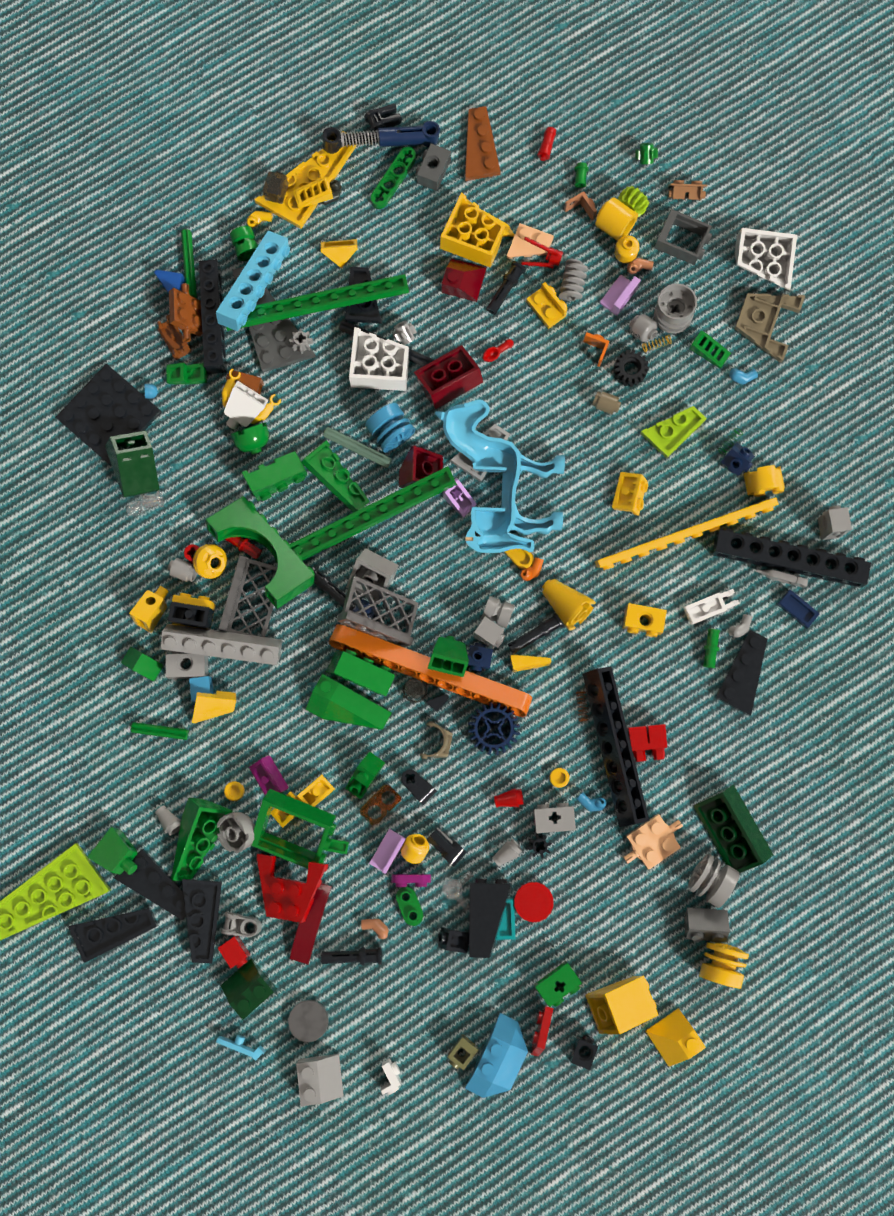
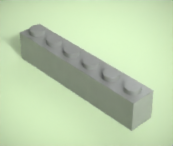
[161,624,282,665]

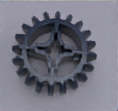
[468,702,520,755]

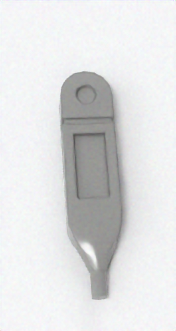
[756,569,808,588]

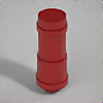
[537,127,556,161]

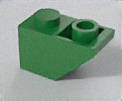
[345,752,385,800]

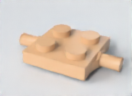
[623,814,683,870]

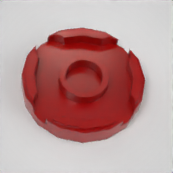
[514,882,554,922]

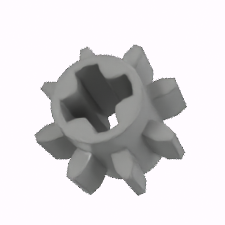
[392,321,417,344]
[289,329,313,354]

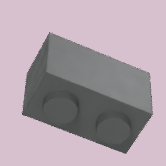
[684,907,730,943]

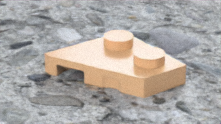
[507,223,554,259]

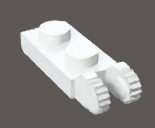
[683,589,740,625]

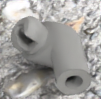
[728,614,752,638]

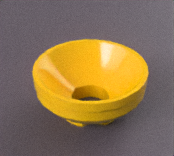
[193,544,227,579]

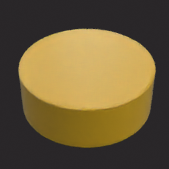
[549,768,569,788]
[224,781,245,801]

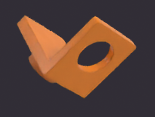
[583,332,610,367]

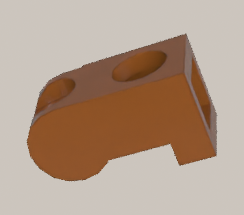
[226,371,264,394]

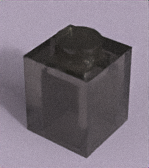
[262,171,289,204]

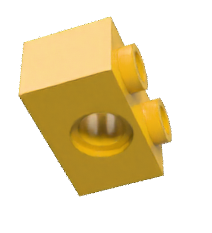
[622,603,667,637]

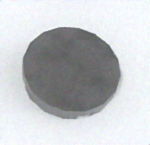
[288,1000,329,1042]

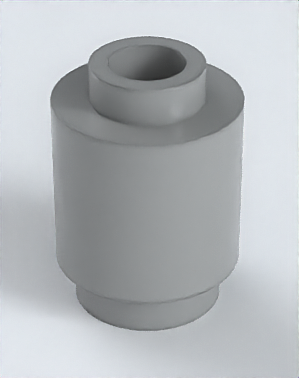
[168,558,197,582]

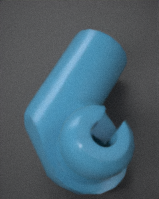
[729,368,758,385]
[576,792,606,812]

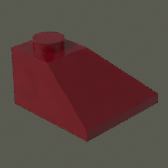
[442,258,487,302]
[399,445,443,488]

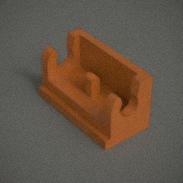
[157,315,192,360]

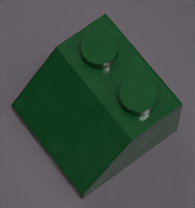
[220,958,277,1020]

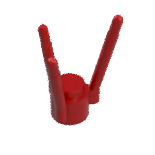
[521,237,563,269]

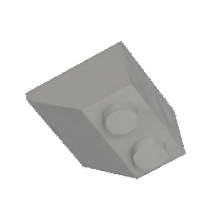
[346,548,399,605]
[296,1054,344,1106]

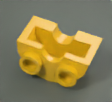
[743,465,785,497]

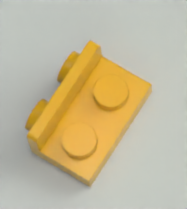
[526,282,567,329]
[612,472,648,516]

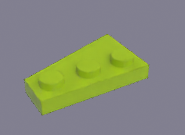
[640,406,707,459]

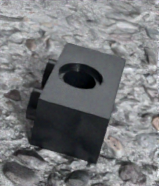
[168,602,214,630]

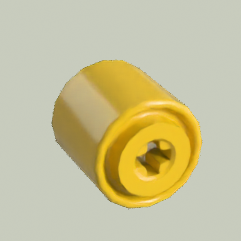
[595,197,638,241]

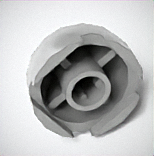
[217,812,255,853]

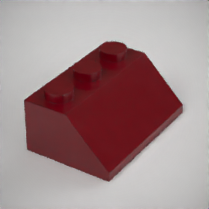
[414,345,483,410]

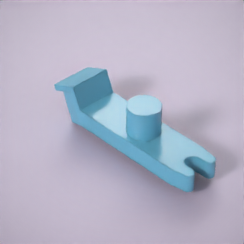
[216,1035,266,1061]

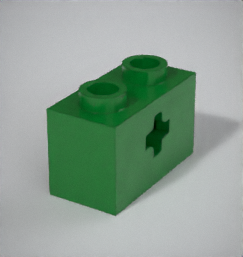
[534,961,582,1007]

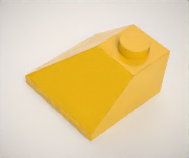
[646,1008,706,1067]

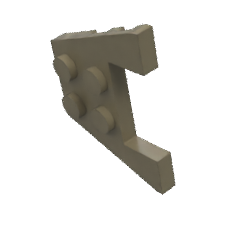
[734,293,805,363]

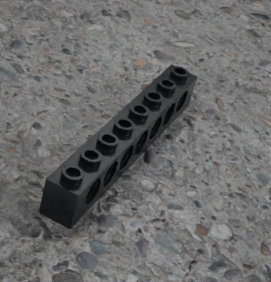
[712,528,871,588]
[582,666,649,827]

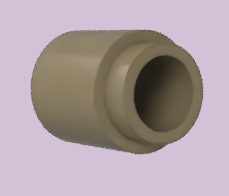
[592,391,621,415]

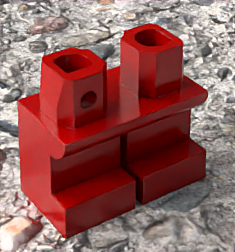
[627,724,667,762]

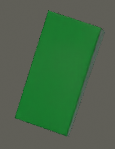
[325,838,349,854]

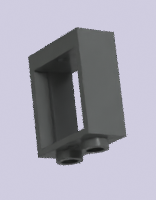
[654,209,712,265]

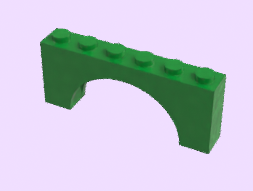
[206,496,315,609]

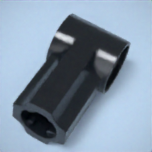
[427,827,467,867]

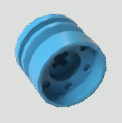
[365,403,415,453]

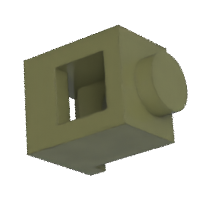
[447,1034,479,1070]

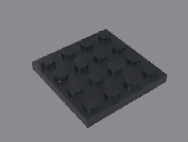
[55,364,162,466]

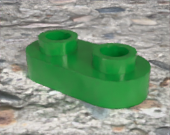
[396,886,423,926]

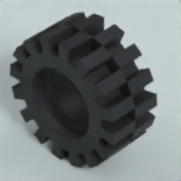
[613,350,649,387]

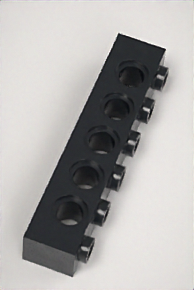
[199,259,227,374]

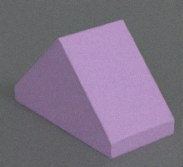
[443,478,477,517]

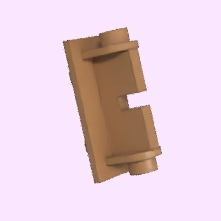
[668,180,707,200]

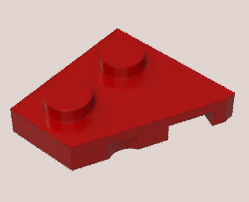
[531,1006,554,1057]

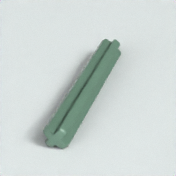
[323,427,392,468]

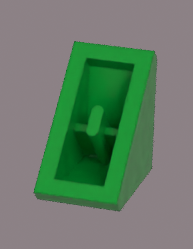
[121,647,164,682]

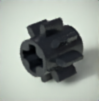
[527,834,552,858]

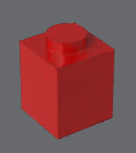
[218,936,251,969]

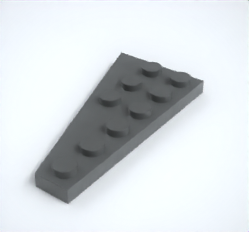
[232,266,316,373]

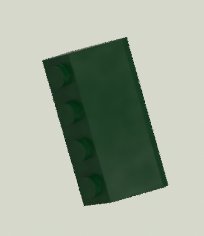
[693,784,773,873]

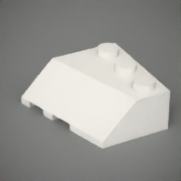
[735,228,797,291]
[349,327,409,391]

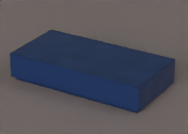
[777,589,820,629]

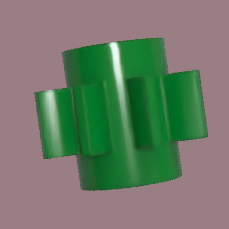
[635,143,658,164]

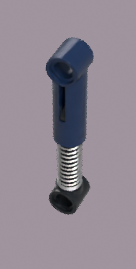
[323,121,440,154]

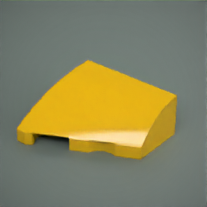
[192,691,236,723]

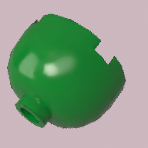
[230,422,269,455]

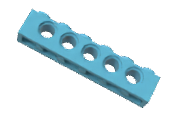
[216,231,290,331]

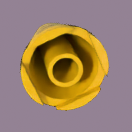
[542,579,596,631]

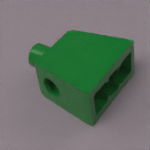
[427,636,469,677]
[87,827,137,875]

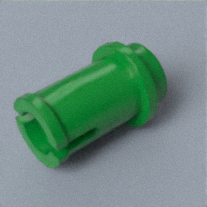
[574,162,589,188]

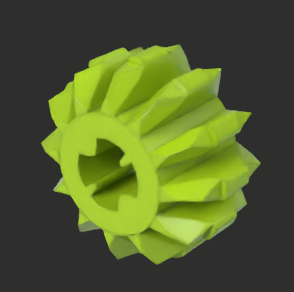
[618,186,649,217]

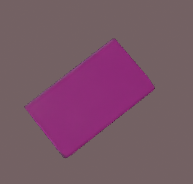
[249,755,289,795]

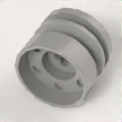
[654,283,697,334]
[688,854,739,908]

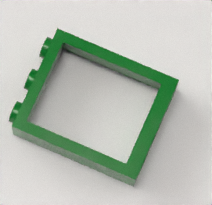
[251,789,337,869]

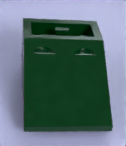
[105,431,160,498]

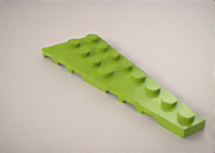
[0,843,111,941]

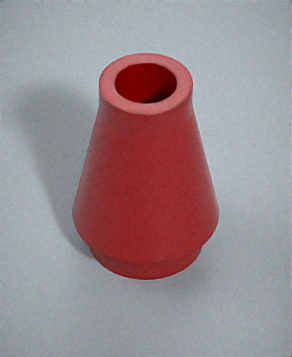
[494,788,524,808]

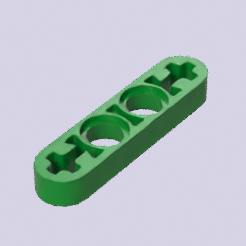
[371,147,416,209]

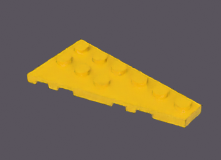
[254,131,358,229]

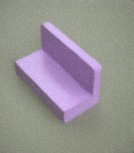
[600,275,641,315]
[369,829,406,874]

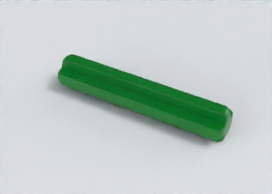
[131,722,189,740]

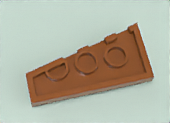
[465,106,501,181]

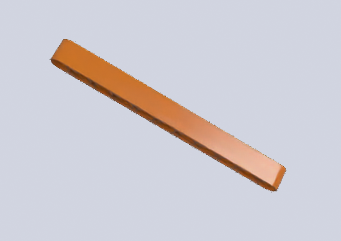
[329,624,532,717]

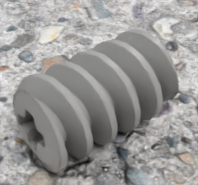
[559,259,588,301]

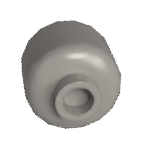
[629,314,658,342]

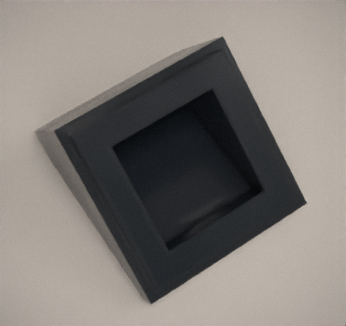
[425,694,449,713]

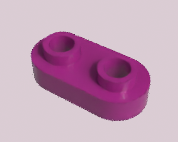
[391,874,431,887]

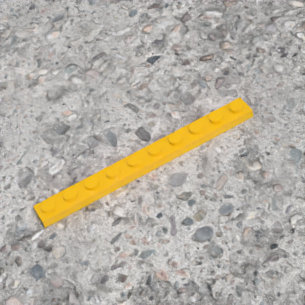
[595,497,779,570]

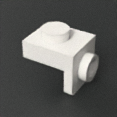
[380,1058,401,1095]

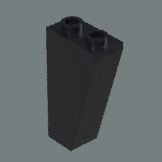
[469,878,512,958]

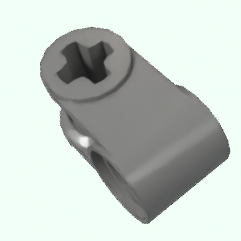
[221,912,262,937]

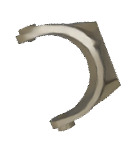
[420,721,453,759]

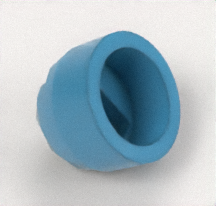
[145,384,158,399]

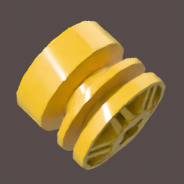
[699,942,749,989]

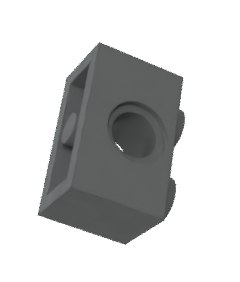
[415,144,451,191]

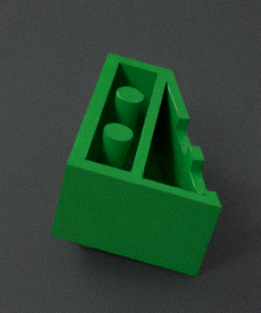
[242,451,307,501]
[326,649,395,696]

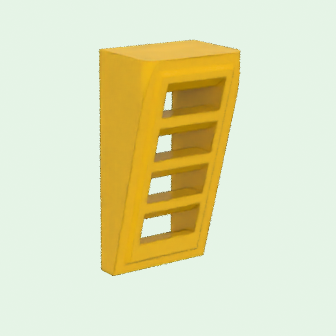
[293,177,333,209]
[510,655,551,672]

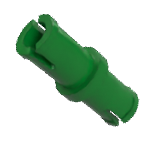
[703,628,720,668]

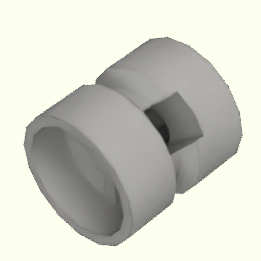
[481,596,515,628]

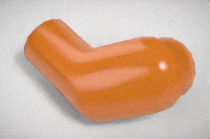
[520,557,544,581]

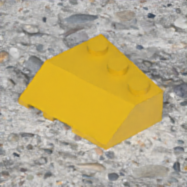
[440,192,506,268]

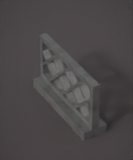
[219,555,277,637]
[337,576,419,647]

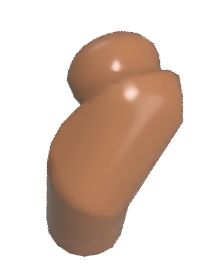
[627,258,654,274]
[361,919,389,939]

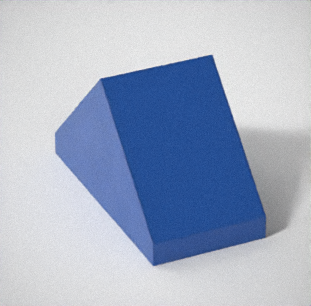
[154,270,185,294]

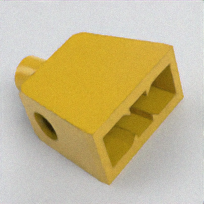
[129,586,169,633]

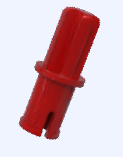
[226,537,262,559]

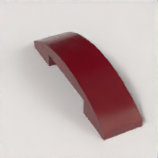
[290,883,332,965]

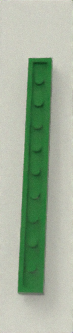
[226,274,409,331]
[290,466,457,560]

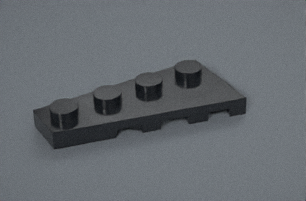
[181,879,222,964]

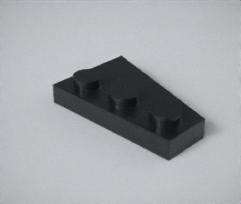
[345,267,382,324]

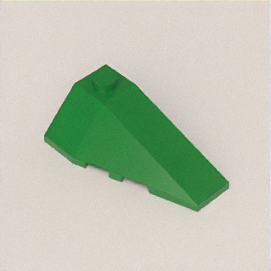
[305,674,392,730]
[171,797,233,881]

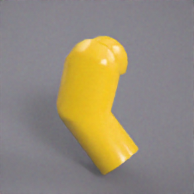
[246,211,273,227]

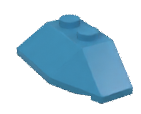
[465,1013,528,1098]

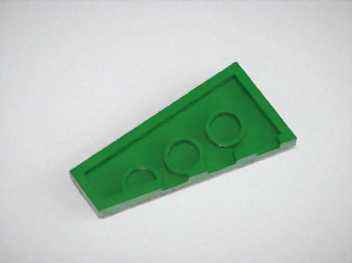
[301,440,370,513]

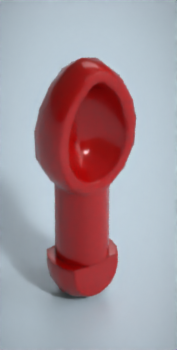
[482,339,514,362]

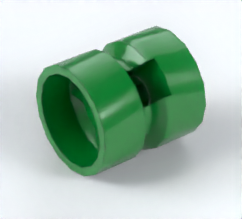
[230,226,258,261]

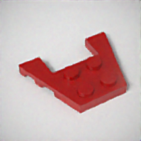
[257,853,328,923]

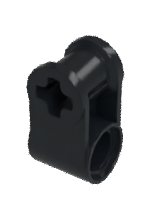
[401,770,437,805]

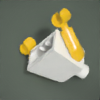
[222,369,281,429]

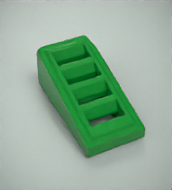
[689,330,731,369]

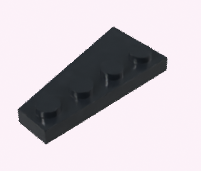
[715,630,768,716]
[113,849,186,920]
[68,908,159,963]

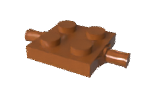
[169,283,203,342]

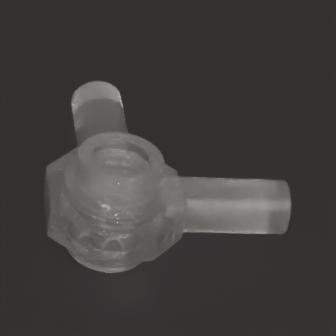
[442,870,474,911]

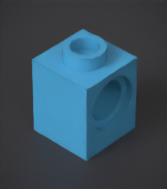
[189,676,214,703]

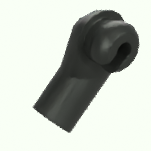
[322,180,342,206]

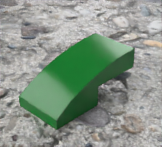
[166,363,207,384]

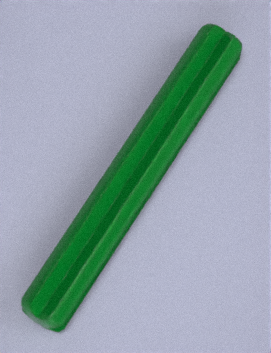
[181,229,197,298]

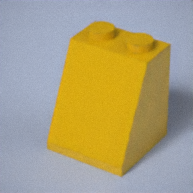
[585,976,658,1035]

